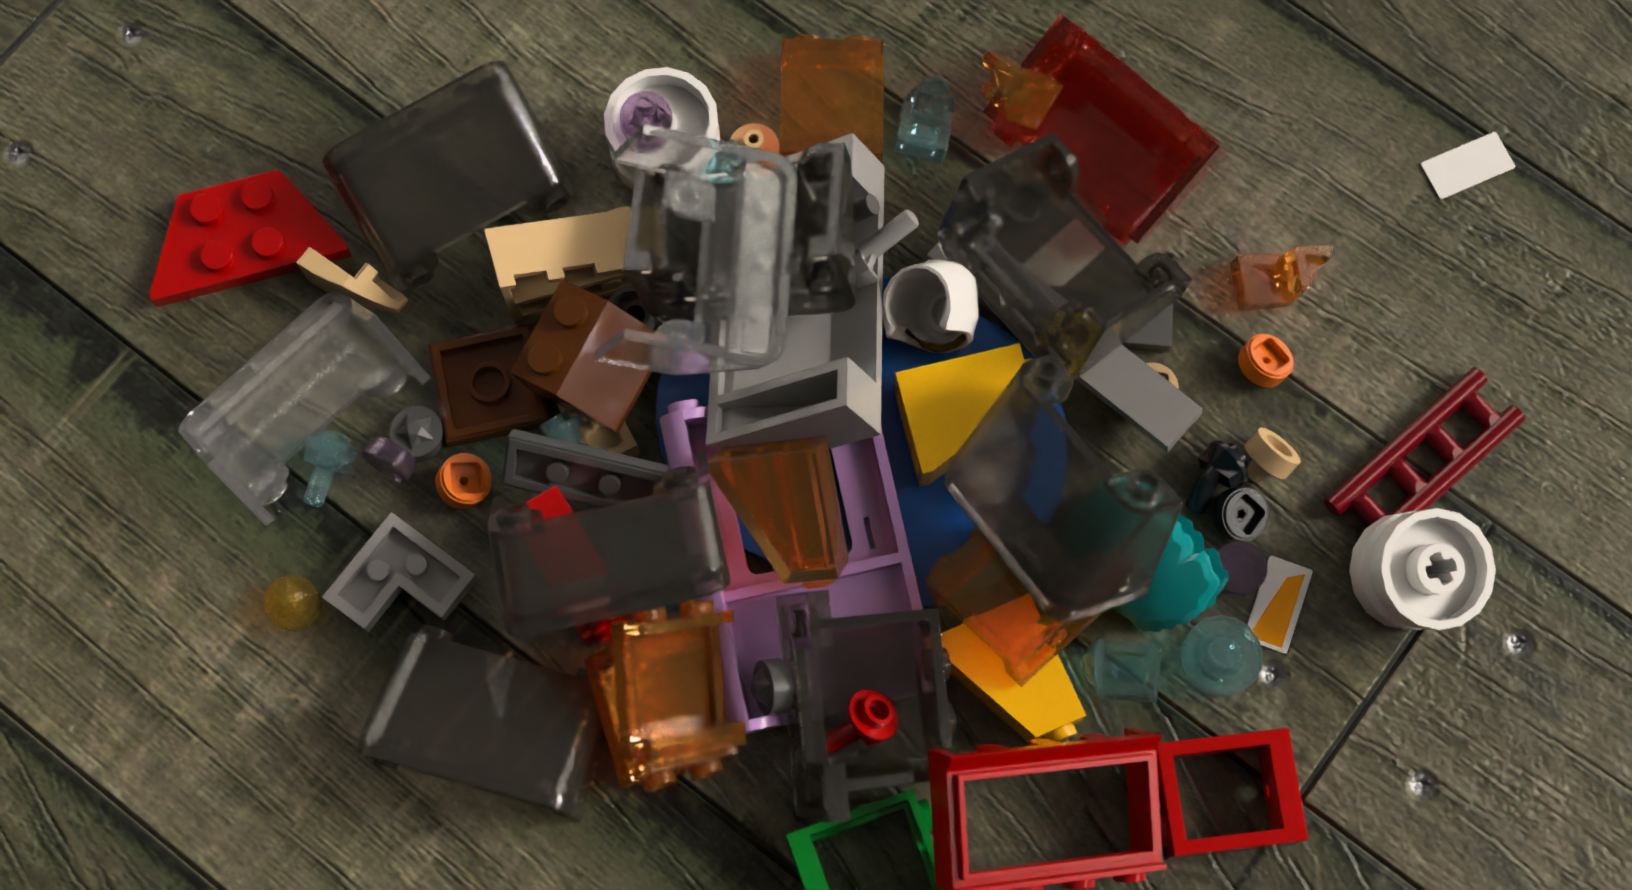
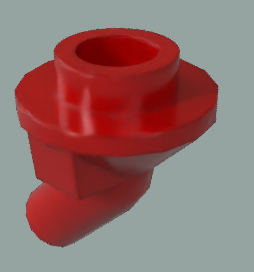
[821,690,898,753]

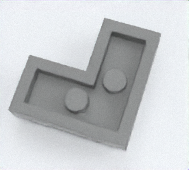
[322,512,478,633]

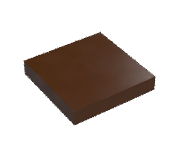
[428,323,552,447]

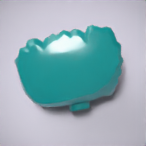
[1066,479,1229,633]

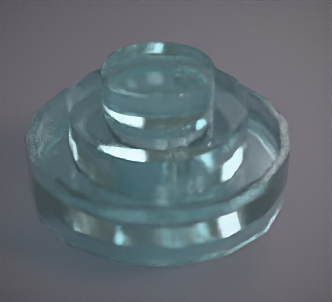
[1180,615,1263,698]

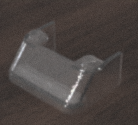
[595,123,797,375]
[178,290,431,526]

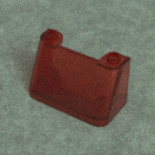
[982,14,1229,246]

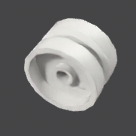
[604,67,722,201]
[1349,508,1496,630]

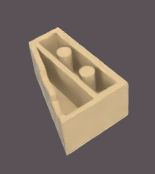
[484,207,663,322]

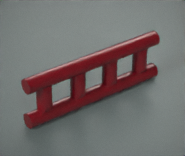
[1324,367,1525,526]

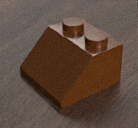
[510,279,668,434]

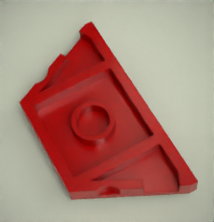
[150,169,352,307]

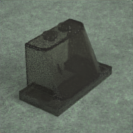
[775,590,956,823]

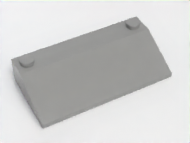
[706,133,885,450]

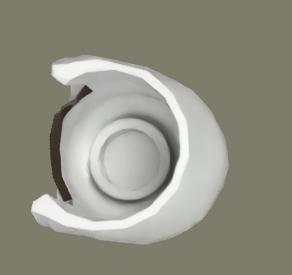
[882,260,979,353]

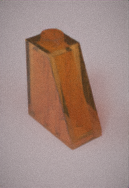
[707,435,849,588]

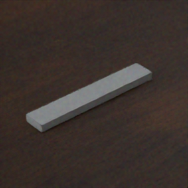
[927,218,1203,452]

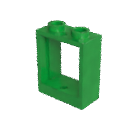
[786,788,943,890]

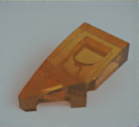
[983,51,1064,129]
[1229,245,1335,311]

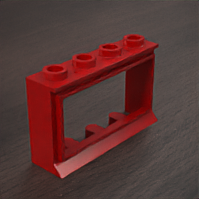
[928,728,1167,890]

